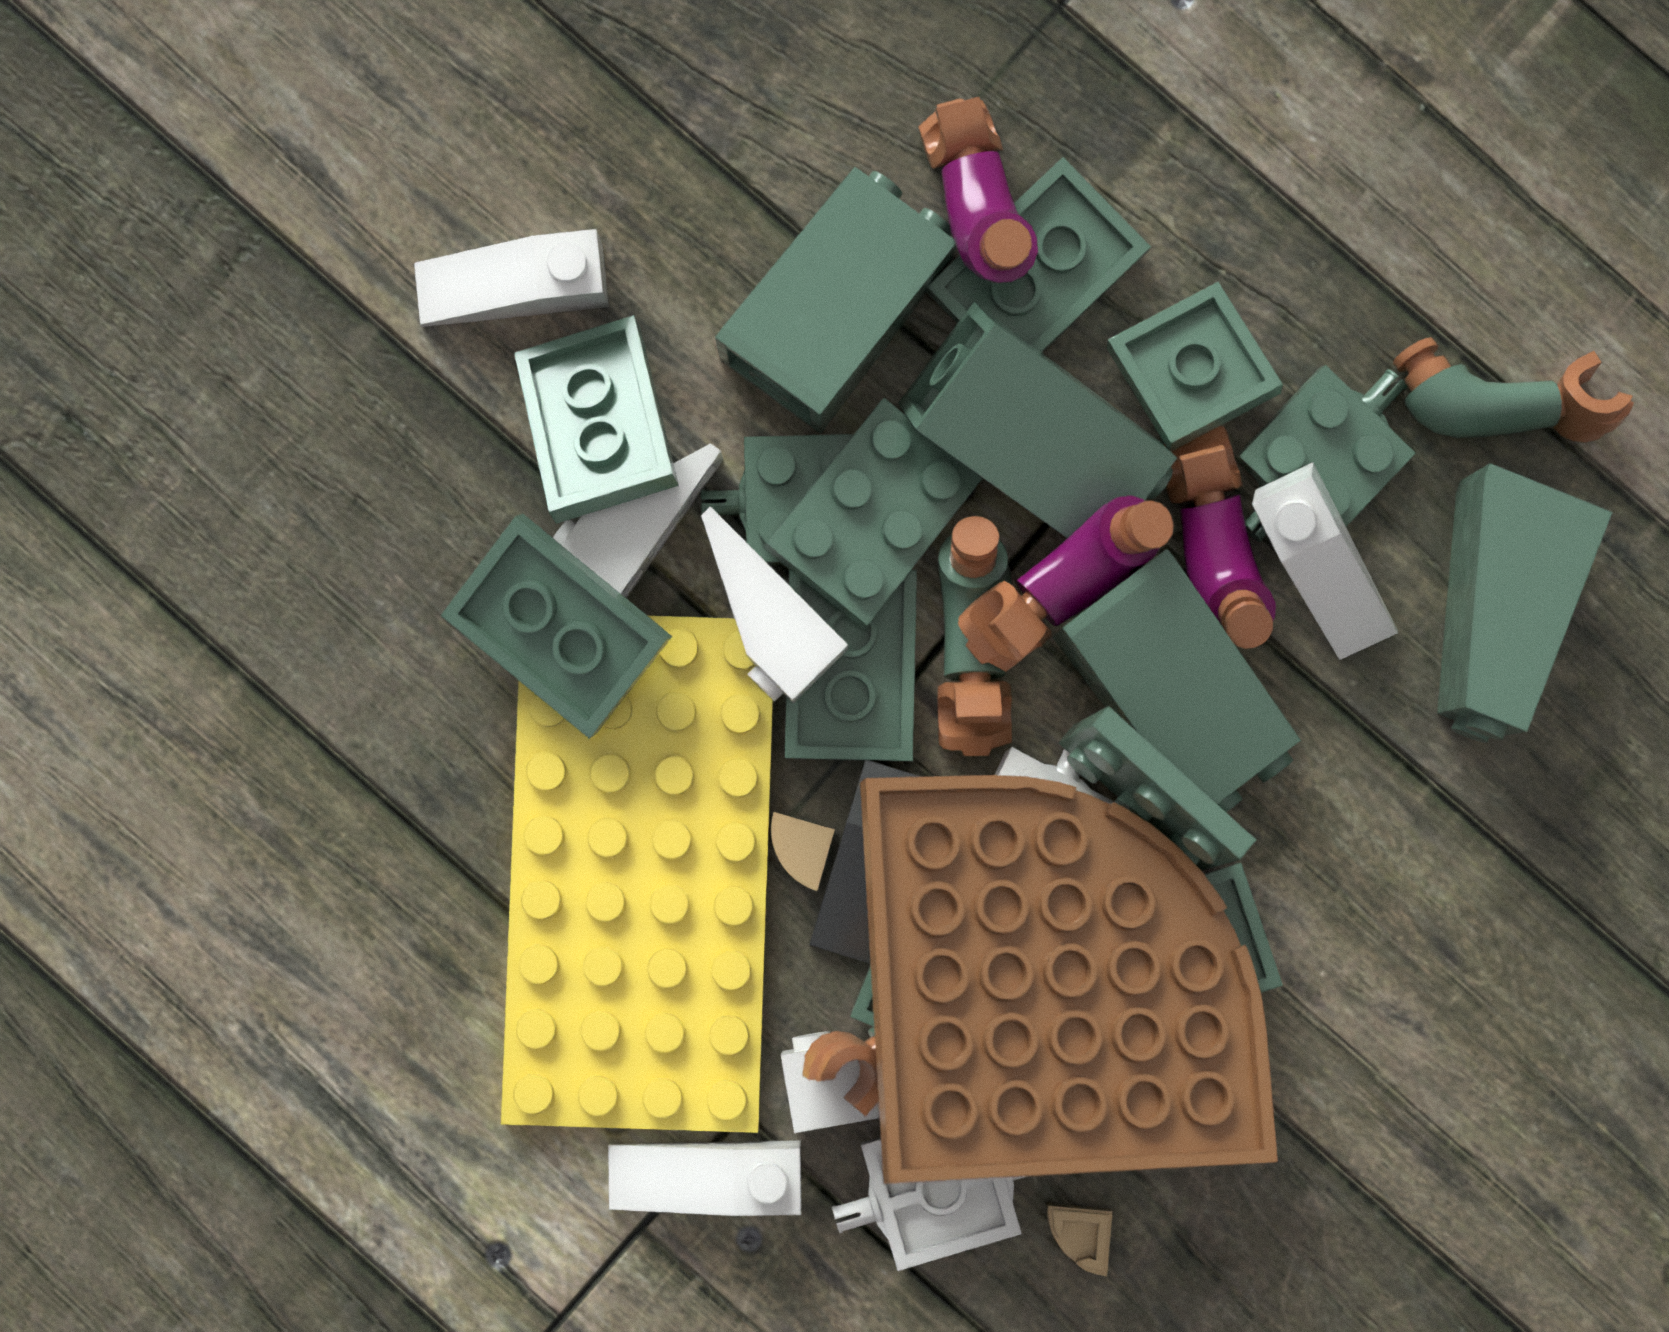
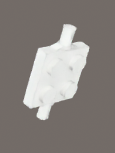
[832,1137,1027,1271]

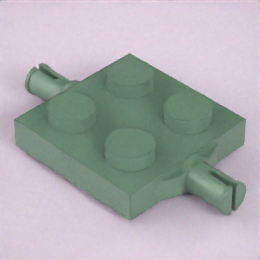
[1235,365,1416,543]
[701,434,853,565]

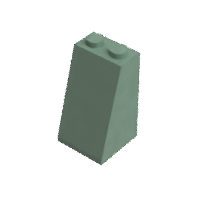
[715,167,956,434]
[898,302,1177,538]
[1437,463,1613,743]
[1052,549,1301,812]

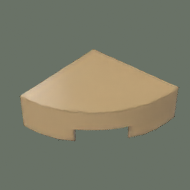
[771,812,835,891]
[1046,1203,1112,1276]

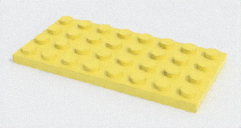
[501,616,773,1133]

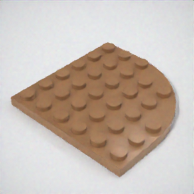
[860,775,1278,1184]

